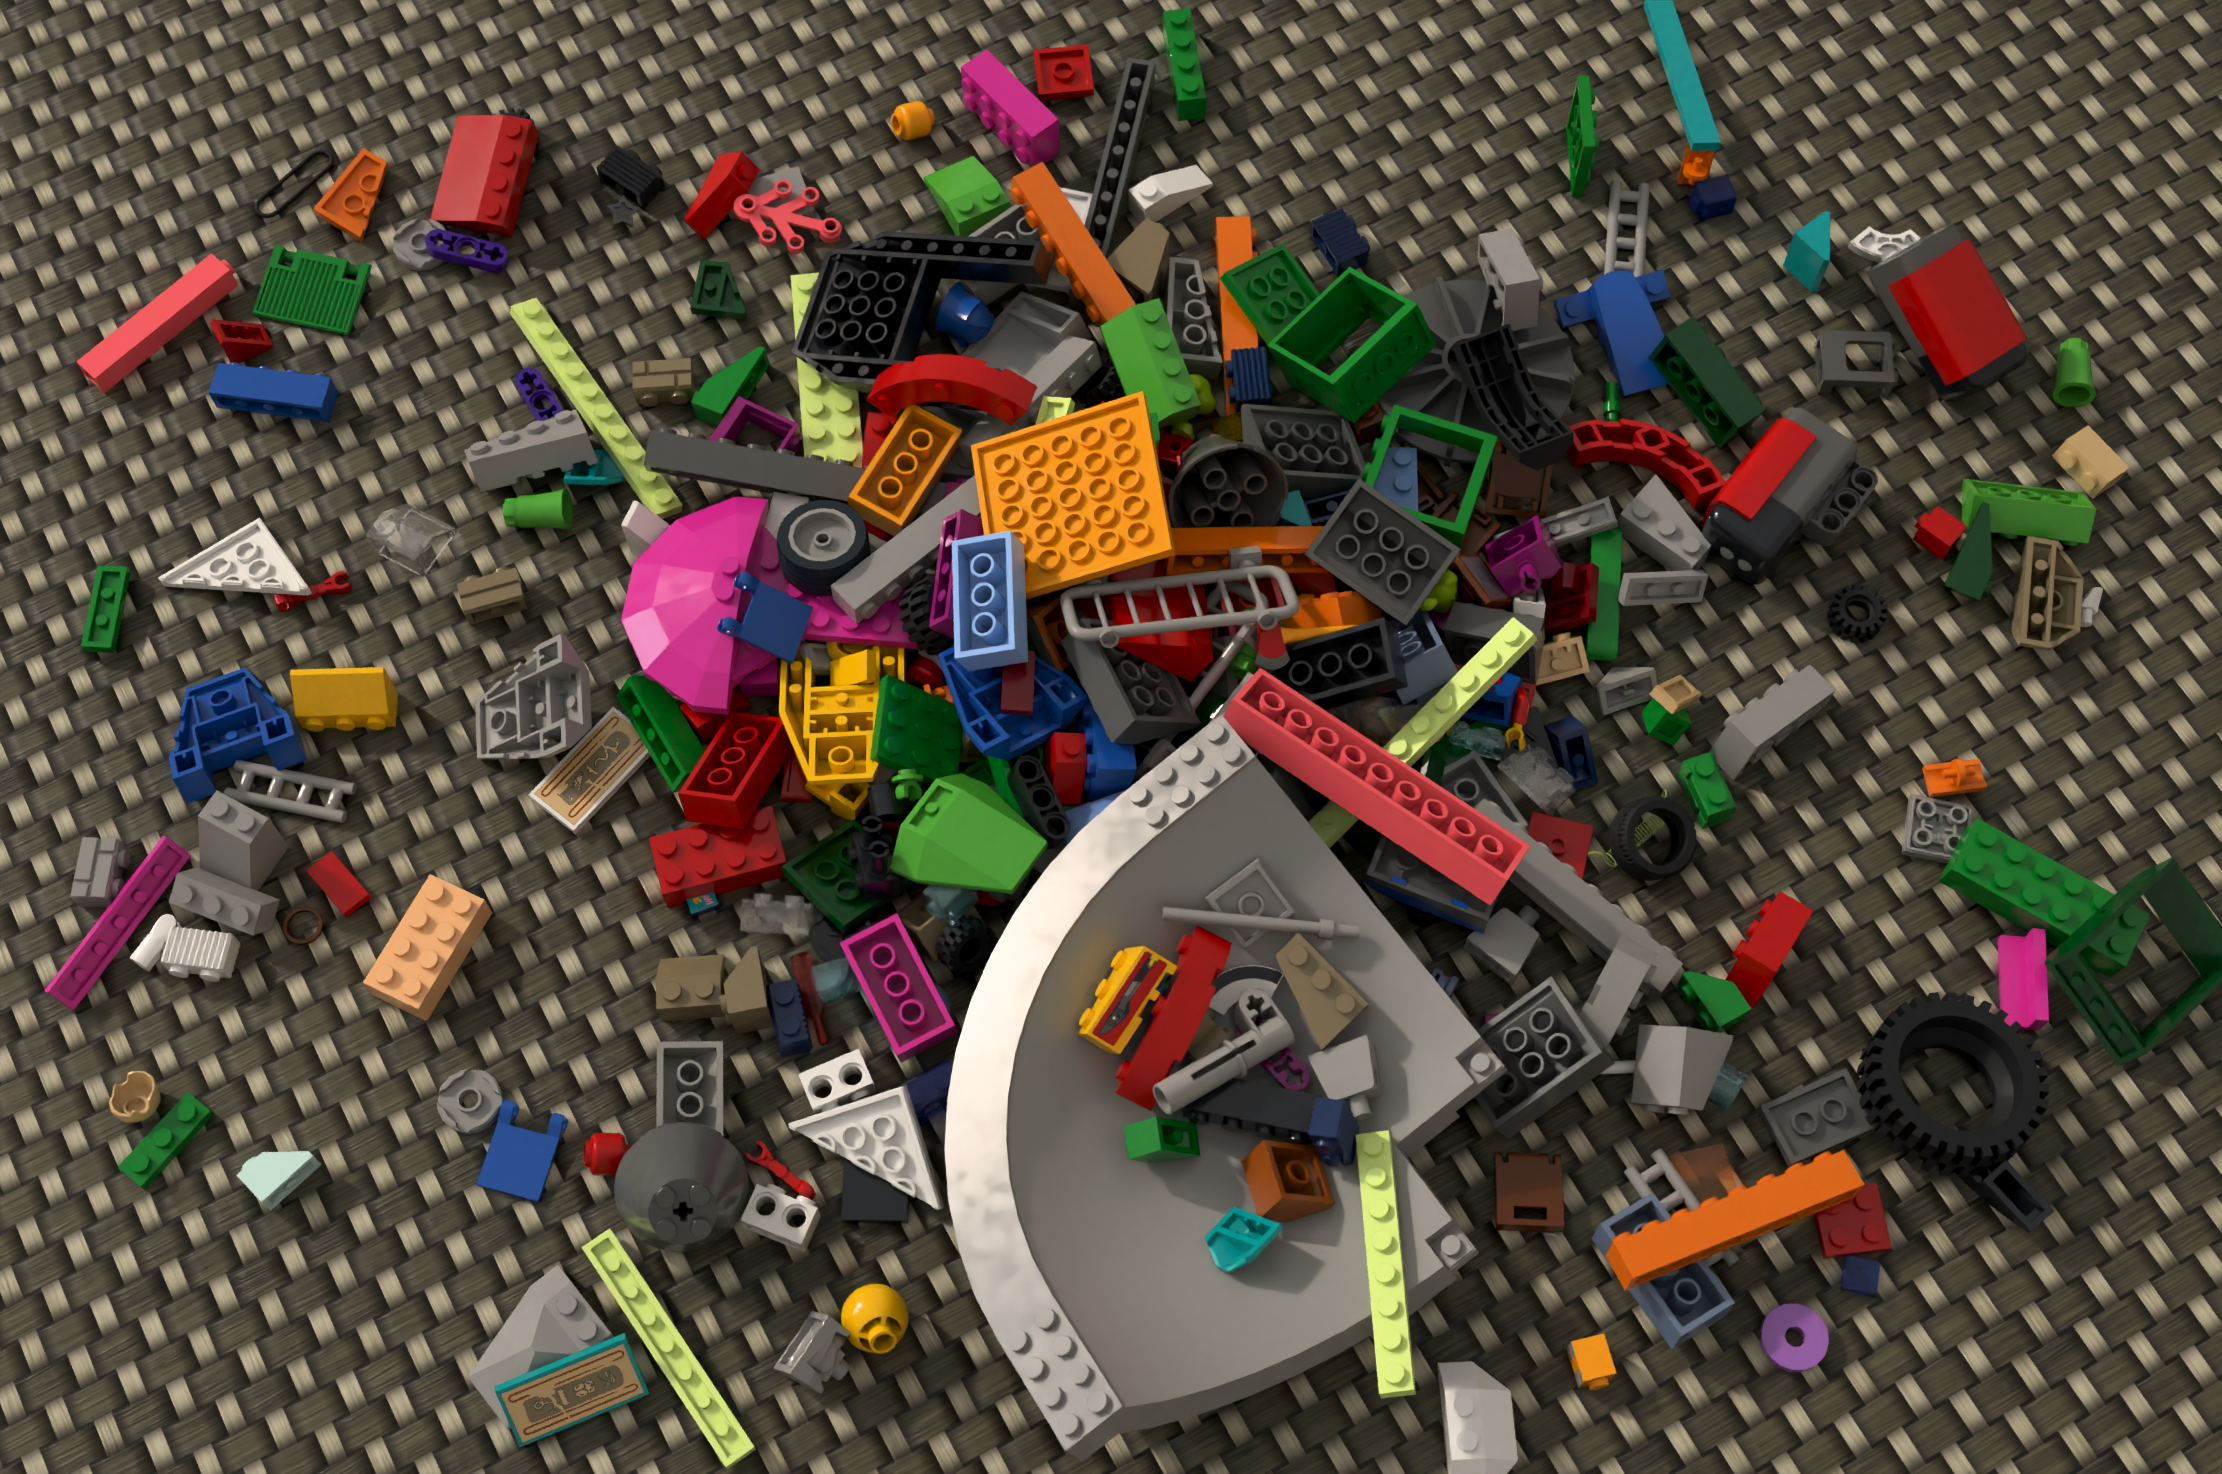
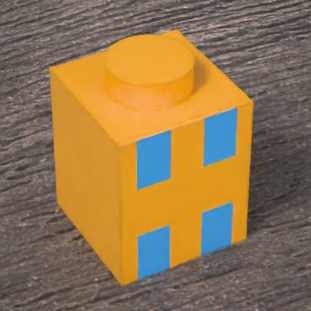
[1566,1333,1616,1390]

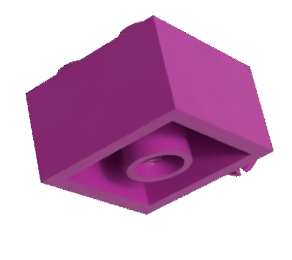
[1485,515,1562,598]

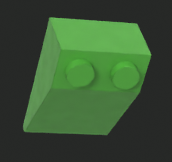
[924,156,1010,236]

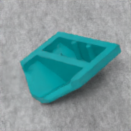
[564,449,624,485]
[1204,1207,1283,1272]

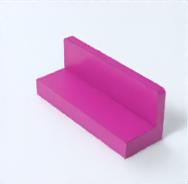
[1998,928,2049,1031]

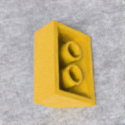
[290,667,398,732]

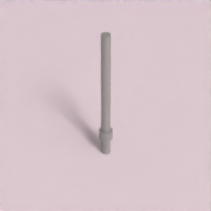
[1162,907,1359,940]

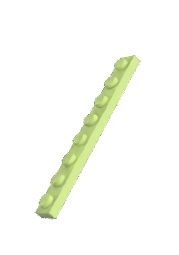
[1356,1130,1416,1399]
[582,1228,756,1470]

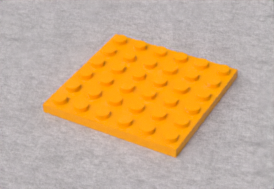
[971,391,1176,600]

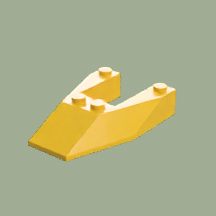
[779,642,907,785]

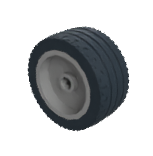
[777,500,871,596]

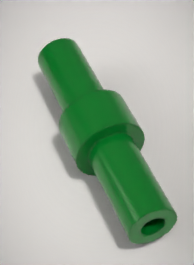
[1603,381,1621,422]

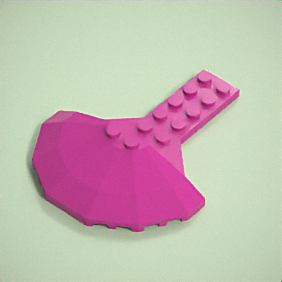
[621,497,919,715]

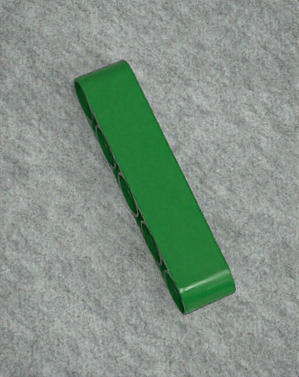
[1584,527,1622,662]

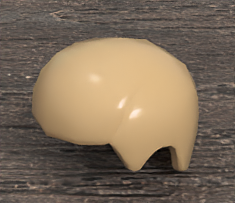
[109,1071,161,1123]

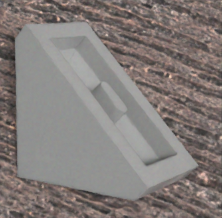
[1596,667,1658,715]

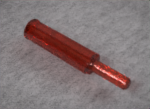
[790,952,828,1046]

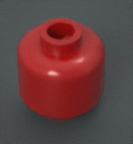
[906,655,947,690]
[583,1133,632,1176]

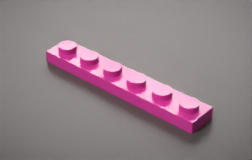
[44,836,191,1010]

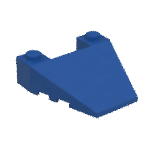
[169,668,307,804]

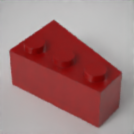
[1725,891,1813,1008]

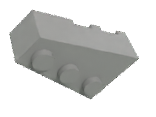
[1478,228,1543,331]

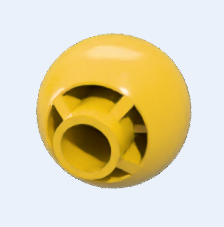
[841,1284,909,1354]

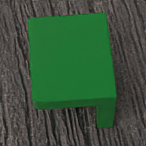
[1642,698,1692,746]

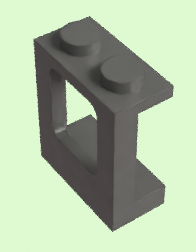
[1814,330,1899,398]

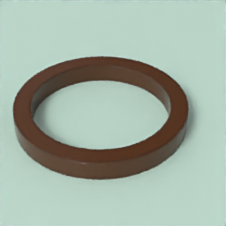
[283,906,324,945]

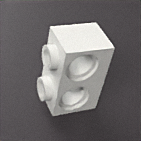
[798,1049,876,1115]
[740,1184,821,1252]

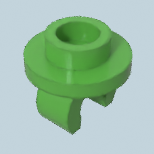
[892,769,924,801]

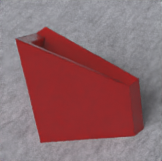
[210,319,273,364]

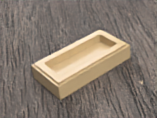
[1649,675,1702,714]

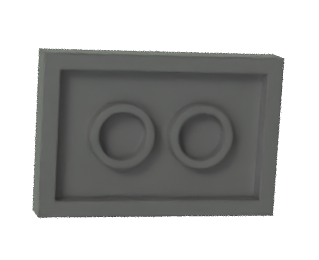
[1757,1068,1879,1167]

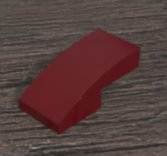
[1000,650,1035,715]

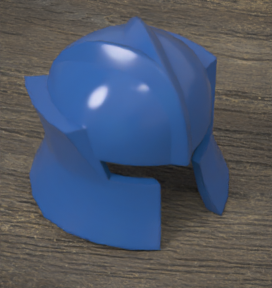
[936,282,994,348]

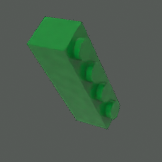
[1162,8,1206,121]
[616,675,705,793]

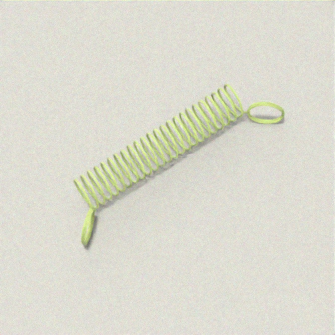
[1587,789,1667,867]

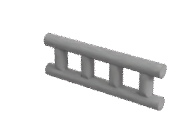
[1604,180,1650,277]
[224,760,357,823]
[1624,1148,1740,1267]

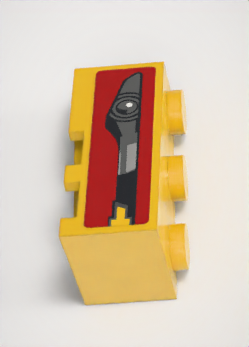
[1078,946,1178,1054]

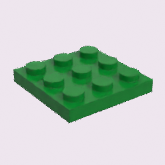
[1566,75,1599,197]
[1220,243,1320,345]
[870,674,963,786]

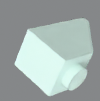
[236,1151,322,1211]

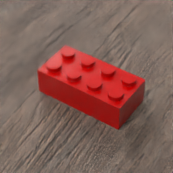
[678,711,793,829]
[649,806,787,908]

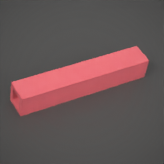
[76,253,238,394]

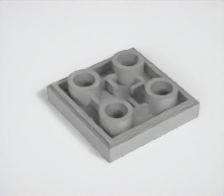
[1901,794,1974,864]

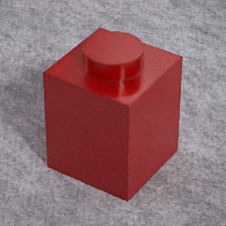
[1913,506,1967,561]

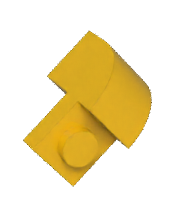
[805,782,871,821]

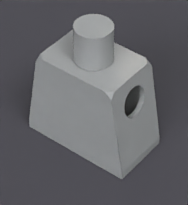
[1464,905,1540,986]
[1308,1035,1381,1121]

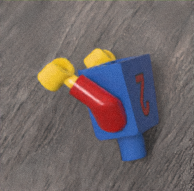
[1446,671,1530,751]

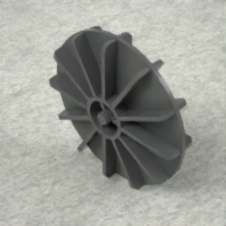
[1369,276,1575,467]

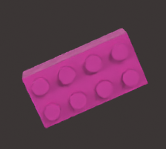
[961,49,1060,167]
[840,913,958,1063]

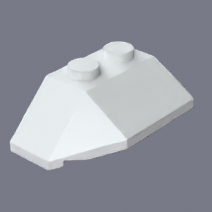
[1437,1361,1518,1474]

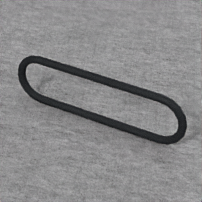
[254,150,334,218]

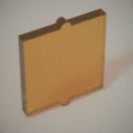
[1668,1143,1737,1209]

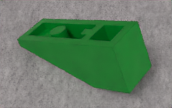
[692,346,770,427]

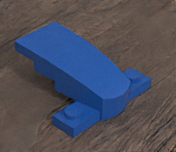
[1552,270,1671,398]

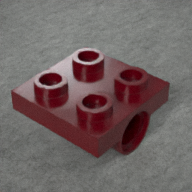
[1542,562,1599,636]

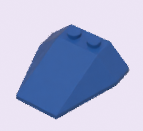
[938,647,1088,761]

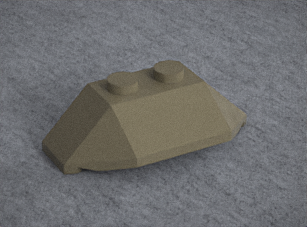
[2011,536,2084,651]

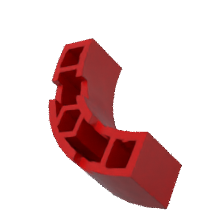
[867,354,1037,426]
[1566,419,1726,510]
[1115,925,1232,1111]

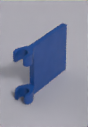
[717,572,813,663]
[476,1100,568,1203]

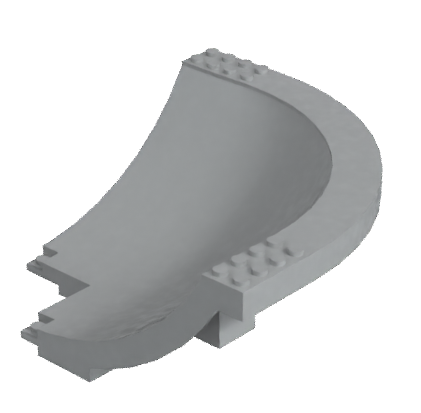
[944,714,1507,1461]

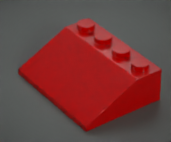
[430,115,539,238]
[1108,561,1214,682]

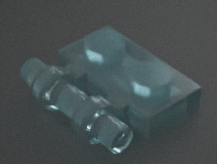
[1449,721,1507,761]

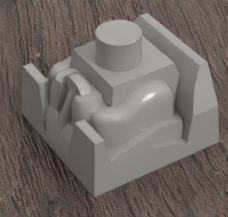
[774,1311,850,1394]

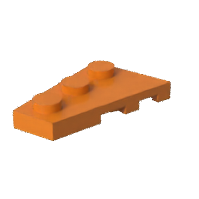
[313,148,388,243]

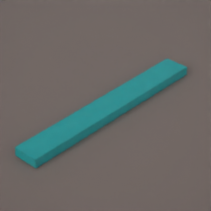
[1643,0,1721,151]

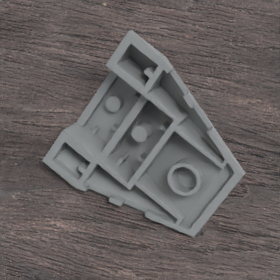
[475,634,592,760]
[468,1265,614,1430]

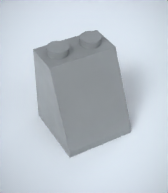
[198,790,289,891]
[1631,1025,1733,1115]

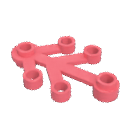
[734,180,842,254]

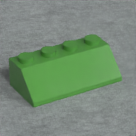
[1100,298,1201,428]
[1962,479,2096,546]

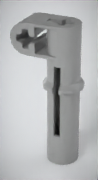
[1152,989,1295,1115]

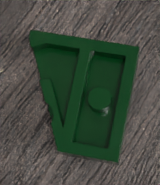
[690,260,747,320]

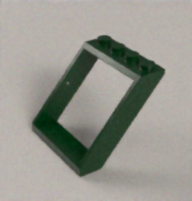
[2044,857,2222,1066]

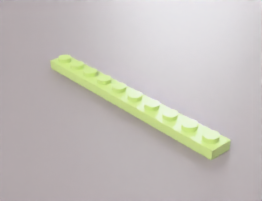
[510,298,683,519]
[1309,617,1538,849]

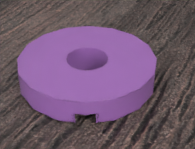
[1759,1304,1829,1372]

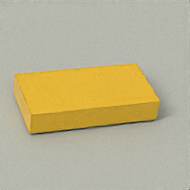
[830,650,876,686]

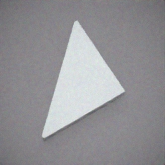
[158,518,312,596]
[788,1085,945,1210]

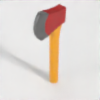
[1254,622,1356,670]

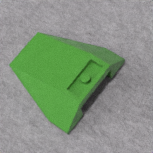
[890,773,1048,894]

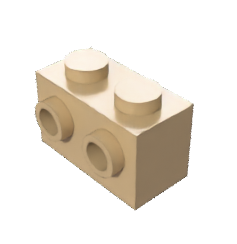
[2052,425,2129,499]

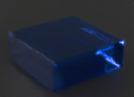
[1840,1255,1881,1297]

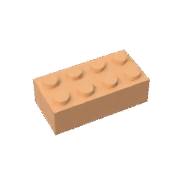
[363,874,492,1021]

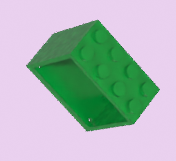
[1267,267,1437,423]

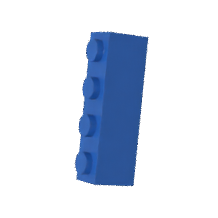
[208,363,338,422]

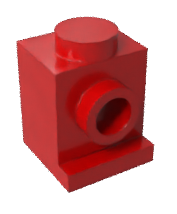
[1156,429,1193,474]

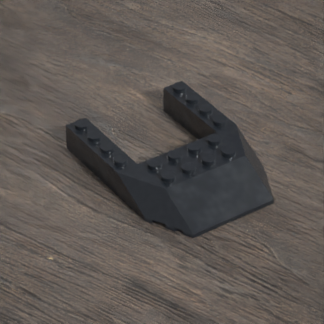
[791,231,1053,411]

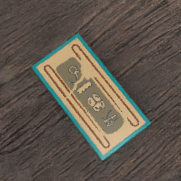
[494,1333,649,1447]

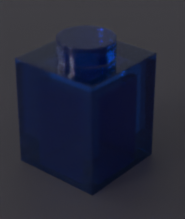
[1689,174,1737,221]

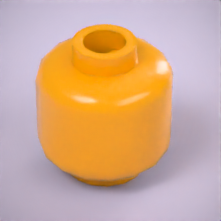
[891,101,934,141]

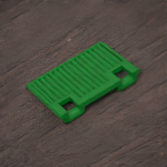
[251,245,372,336]

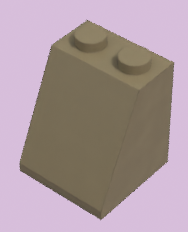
[1107,217,1169,305]

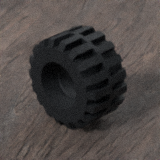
[899,573,954,656]

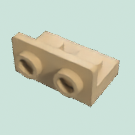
[1536,632,1590,685]

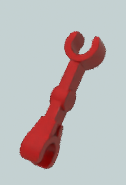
[274,571,352,612]
[746,1141,816,1200]

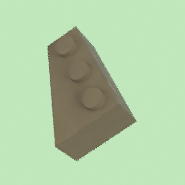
[1275,932,1369,1051]

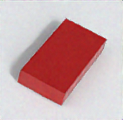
[780,749,813,803]
[306,851,371,918]

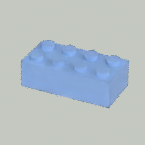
[952,531,1028,671]

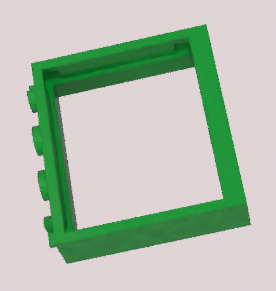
[1362,404,1498,548]

